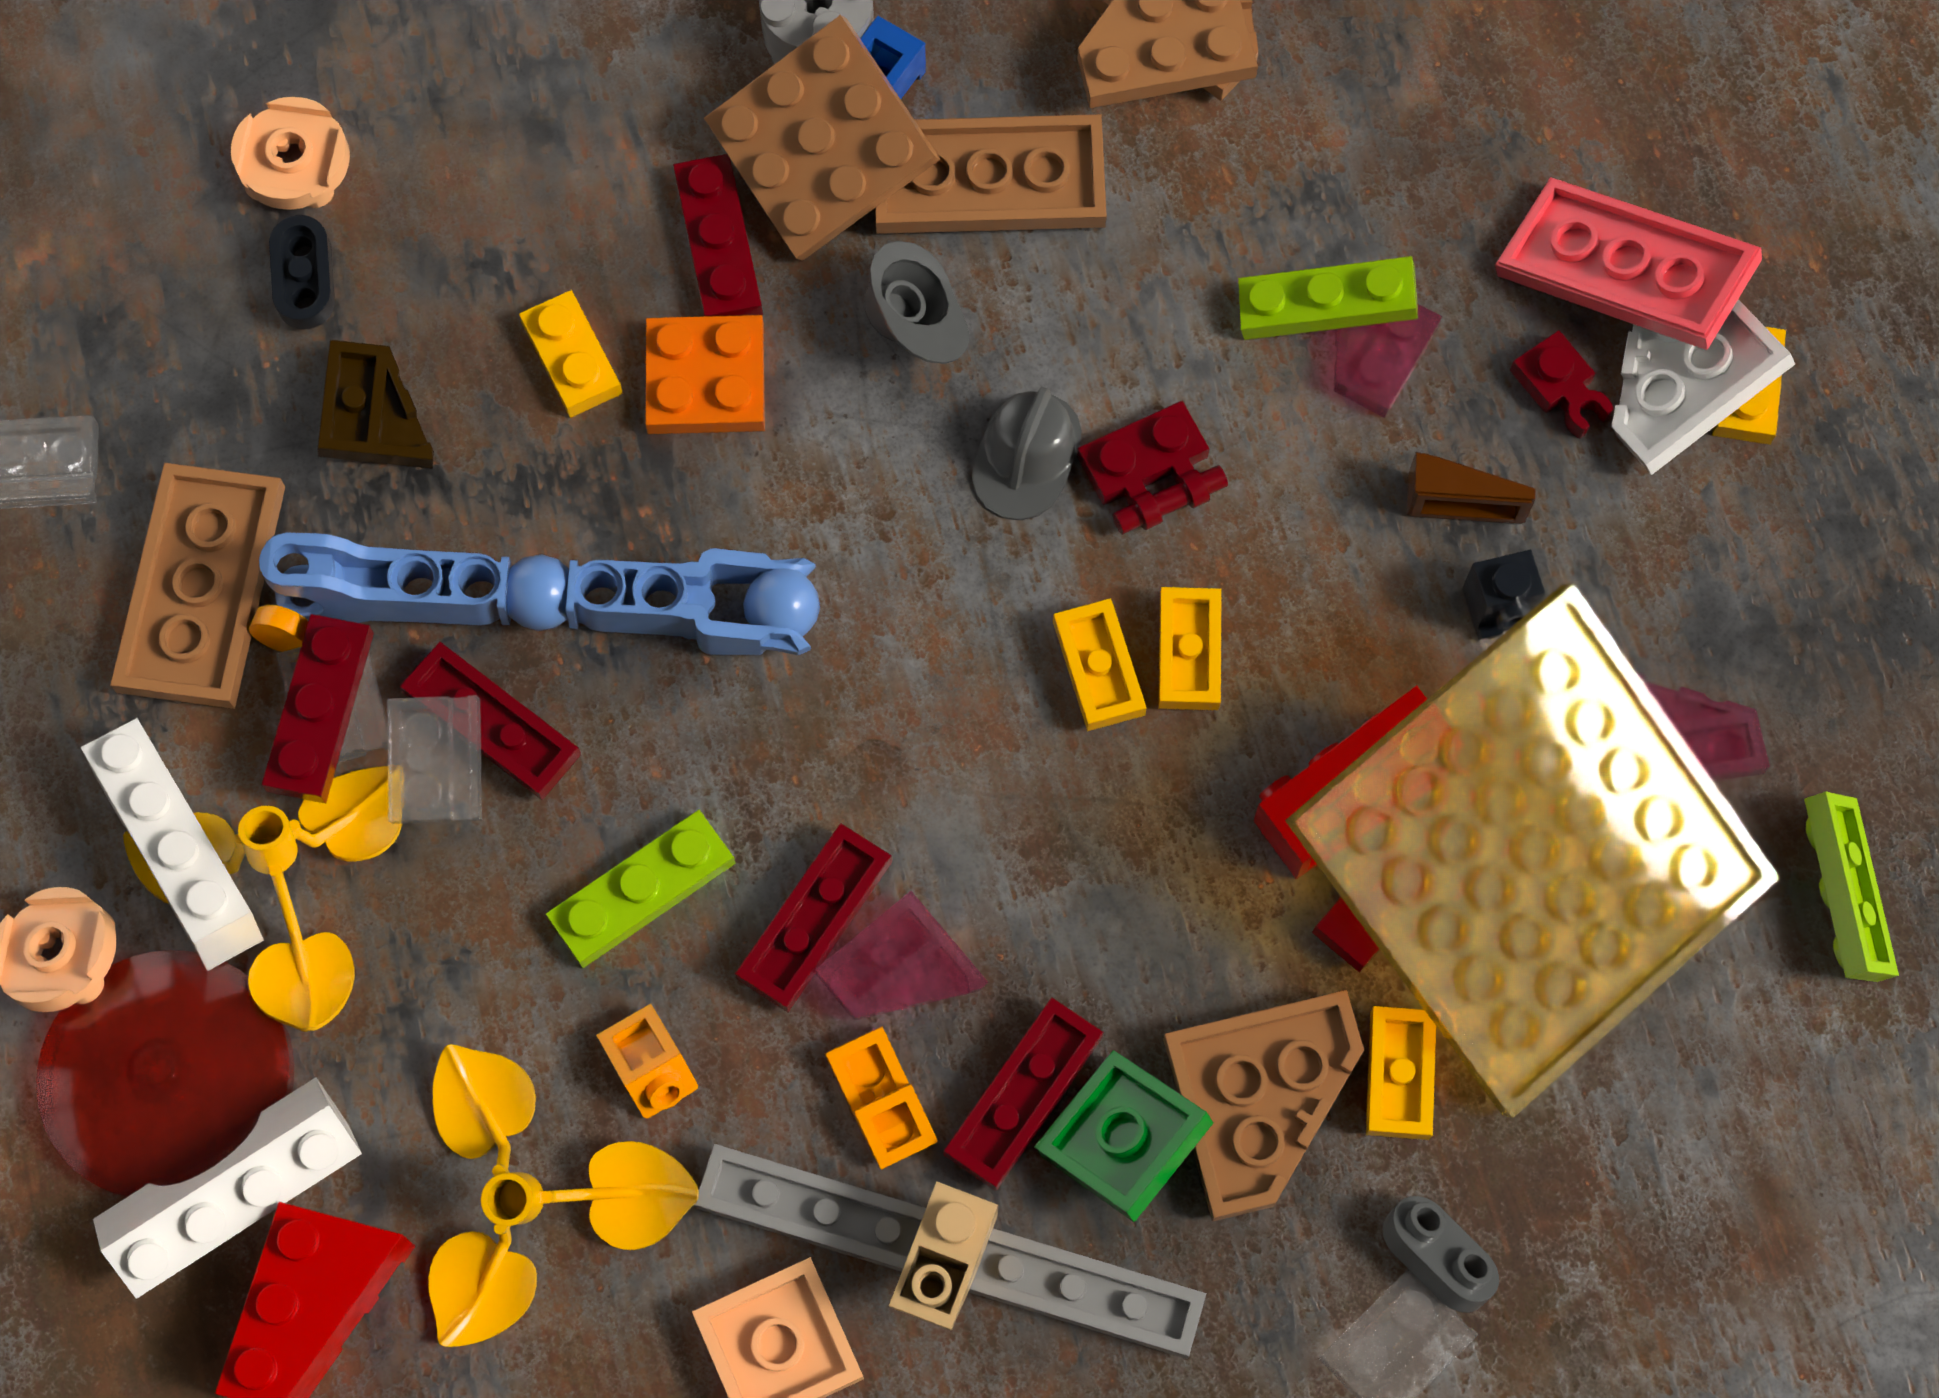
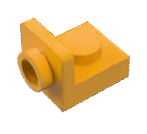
[596,1003,698,1118]

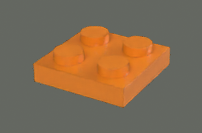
[646,315,765,434]

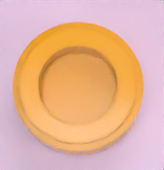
[249,605,308,655]

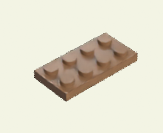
[876,114,1107,234]
[110,463,285,709]

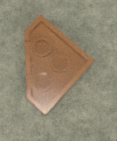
[1077,0,1258,108]
[1163,990,1364,1222]

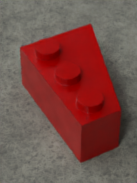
[1253,685,1462,879]
[215,1202,416,1398]

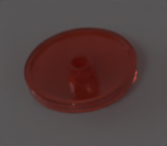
[36,950,294,1198]

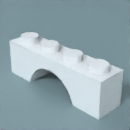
[81,718,264,971]
[93,1077,362,1299]

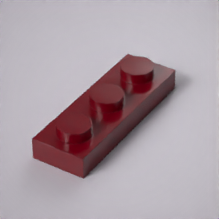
[673,154,763,316]
[261,614,374,804]
[400,641,581,800]
[735,823,892,1013]
[944,997,1104,1191]

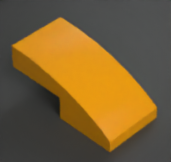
[824,1026,938,1170]

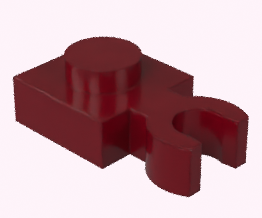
[1510,330,1613,439]

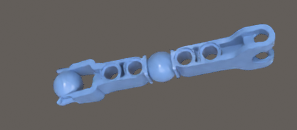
[259,532,820,655]

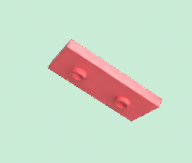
[1495,177,1762,350]

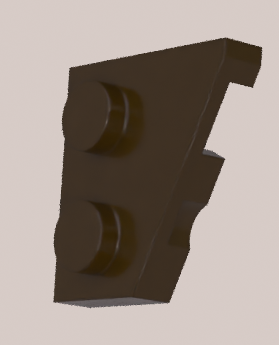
[318,340,434,469]

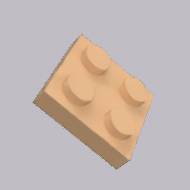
[692,1257,864,1398]

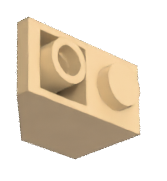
[889,1181,998,1331]

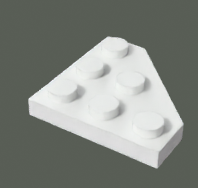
[1612,299,1795,475]

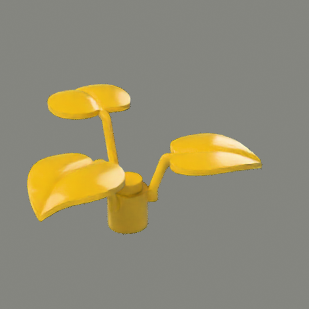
[123,766,405,1032]
[428,1044,699,1347]

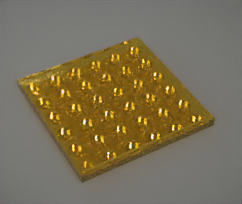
[1285,584,1779,1118]

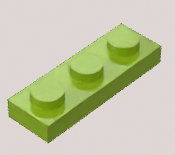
[1238,256,1418,340]
[1804,792,1899,982]
[546,809,736,968]

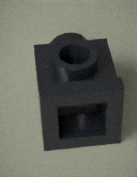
[1462,549,1546,643]

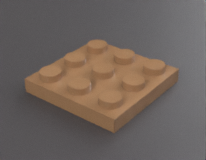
[704,15,941,261]

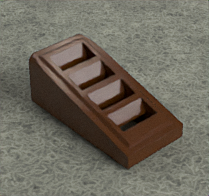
[1407,452,1536,524]

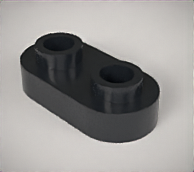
[269,215,335,329]

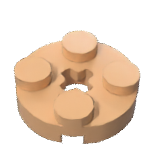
[231,97,350,210]
[0,887,116,1012]

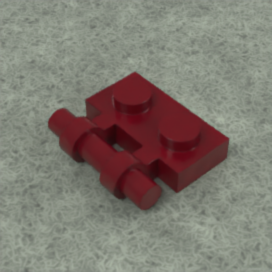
[1077,400,1228,535]

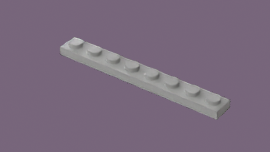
[694,1144,1206,1359]

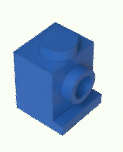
[860,16,926,99]

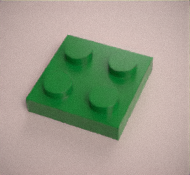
[1034,1050,1214,1222]

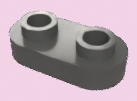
[1383,1196,1499,1313]

